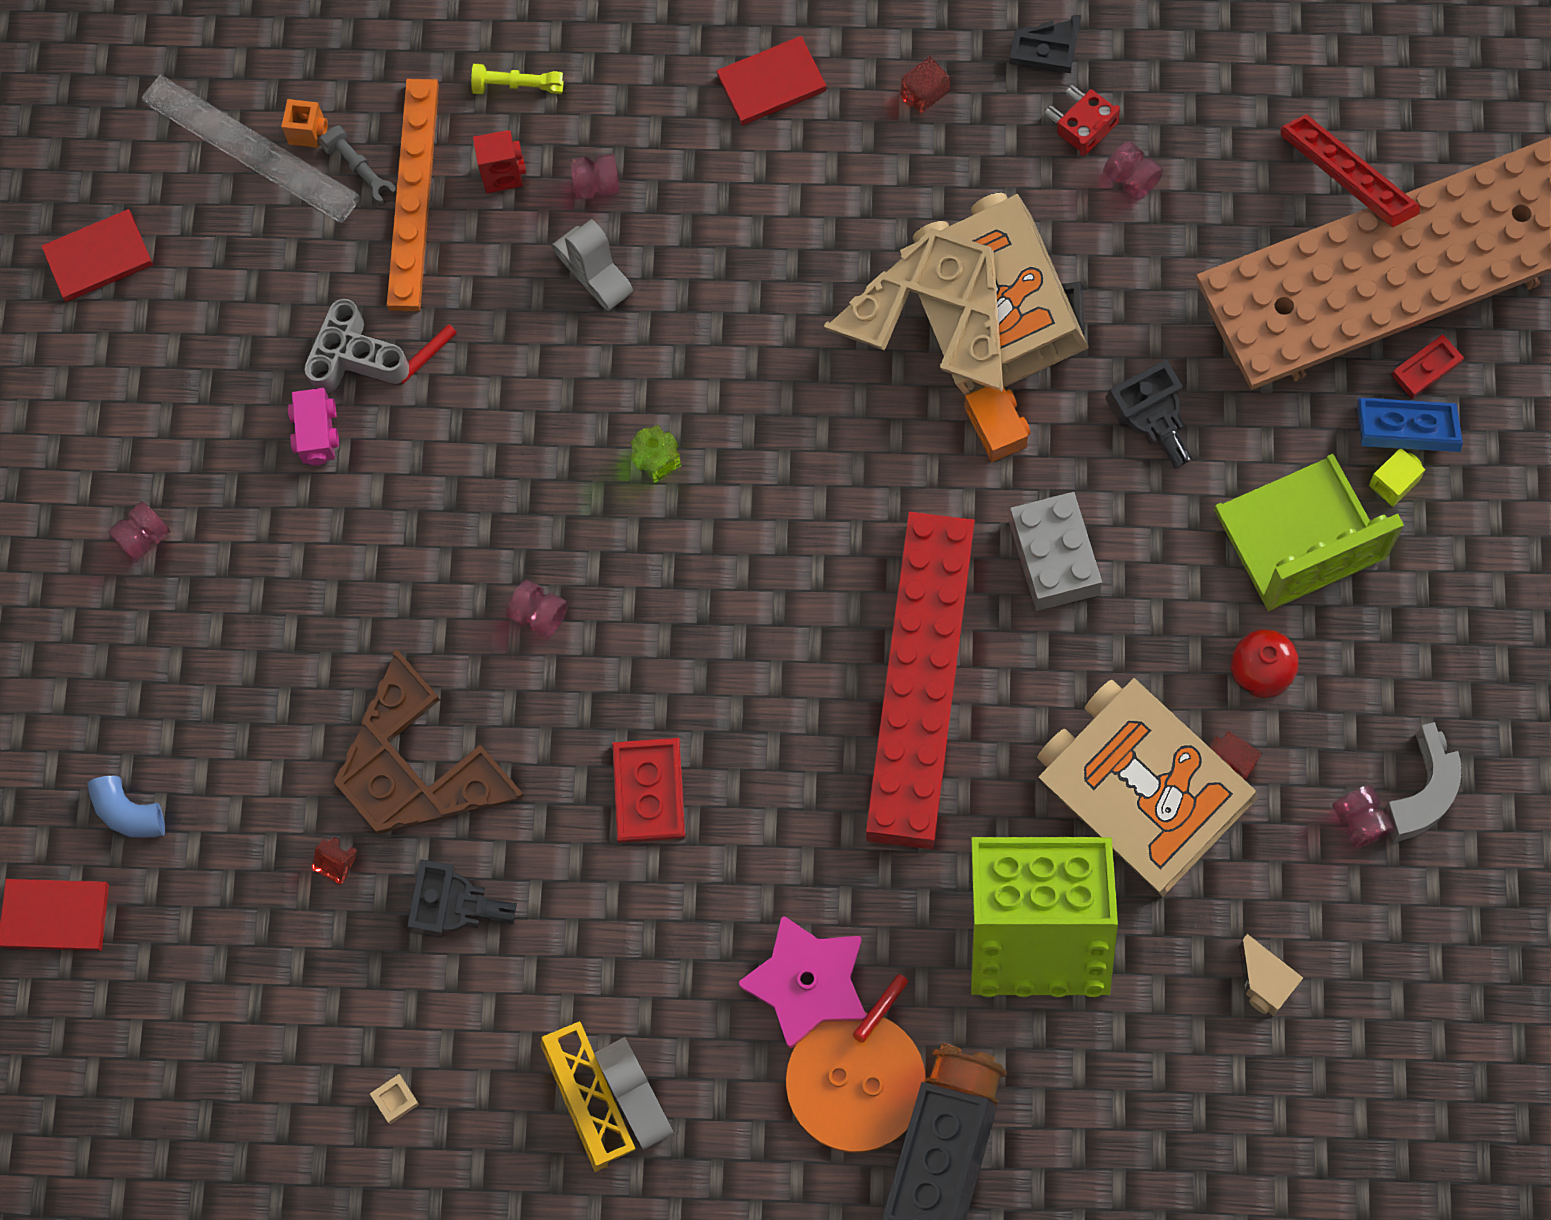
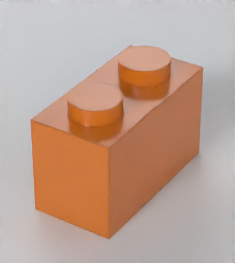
[964,386,1031,463]

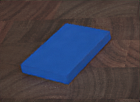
[1357,398,1463,452]

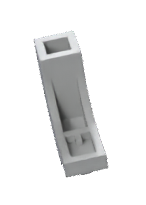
[1383,722,1461,842]

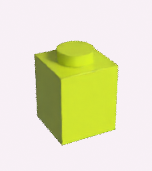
[1369,449,1426,507]

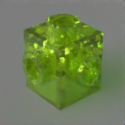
[630,424,681,483]

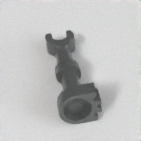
[319,125,397,206]

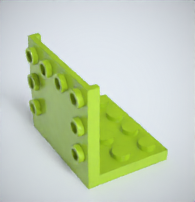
[1214,454,1404,612]
[971,837,1118,997]

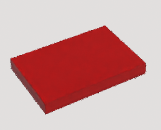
[716,36,827,126]
[42,209,153,302]
[612,738,685,843]
[0,879,109,951]

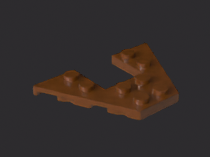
[334,649,524,834]

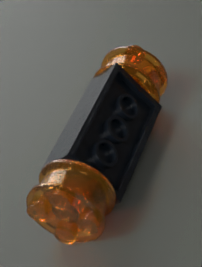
[882,1043,1007,1220]

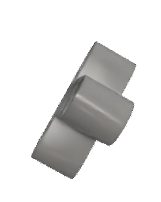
[552,219,634,311]
[305,299,409,394]
[594,1037,674,1150]

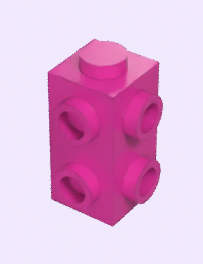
[288,388,339,465]

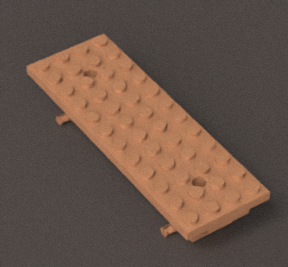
[1195,137,1551,390]

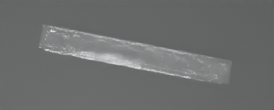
[142,74,360,223]

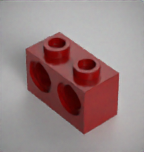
[473,130,527,194]

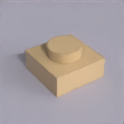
[370,1074,419,1124]

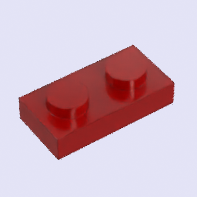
[1391,334,1464,399]

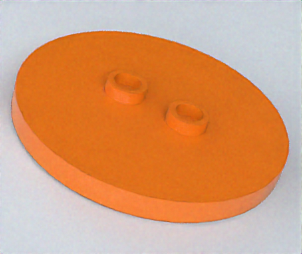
[786,1012,926,1153]

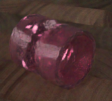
[1103,141,1164,201]
[571,154,620,200]
[107,501,171,563]
[506,580,568,639]
[1332,785,1394,848]

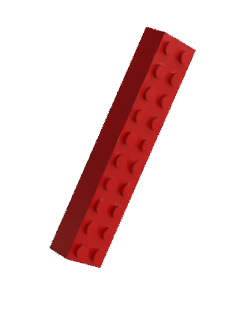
[866,512,975,850]

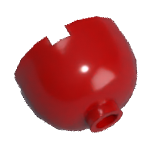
[1230,629,1299,698]

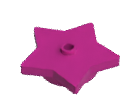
[739,916,866,1048]

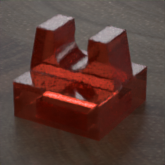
[312,837,357,885]

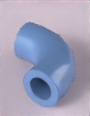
[88,776,165,838]

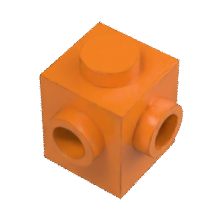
[281,99,328,148]

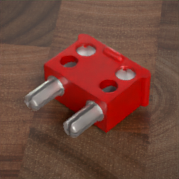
[1045,85,1120,156]

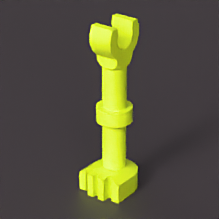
[471,64,564,94]

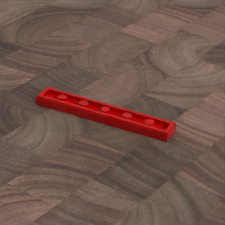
[1280,114,1420,228]

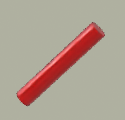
[401,324,457,384]
[853,974,908,1043]

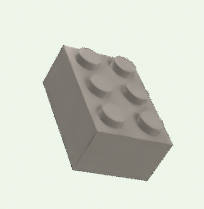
[1009,492,1102,611]

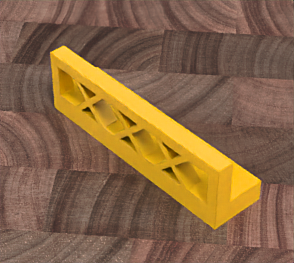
[540,1021,635,1172]

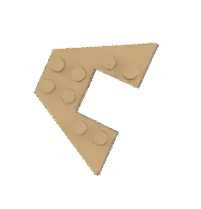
[824,228,1003,392]

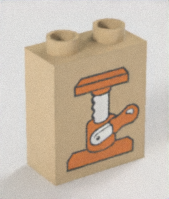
[900,193,1089,395]
[1037,678,1257,897]

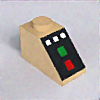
[1239,934,1303,1016]

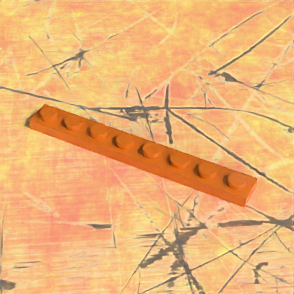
[387,79,439,311]

